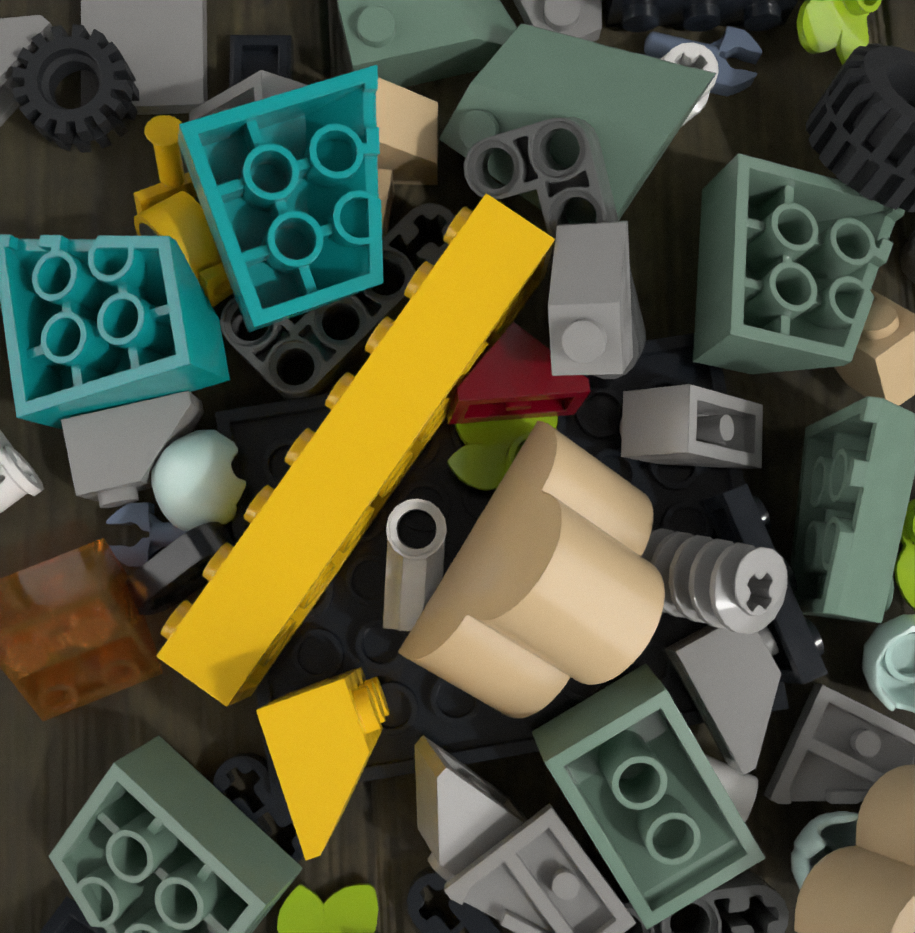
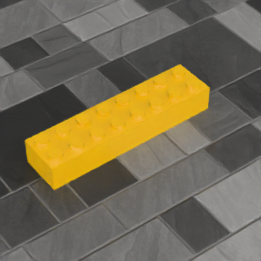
[156,193,555,707]

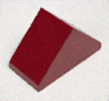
[447,322,591,424]

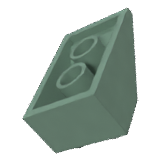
[532,663,765,929]

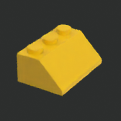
[256,666,389,861]

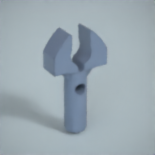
[644,26,762,97]
[106,502,230,567]

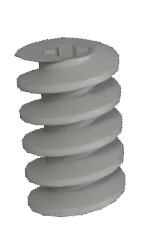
[641,528,787,635]

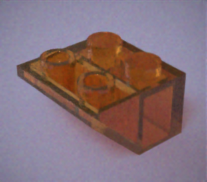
[0,538,163,721]

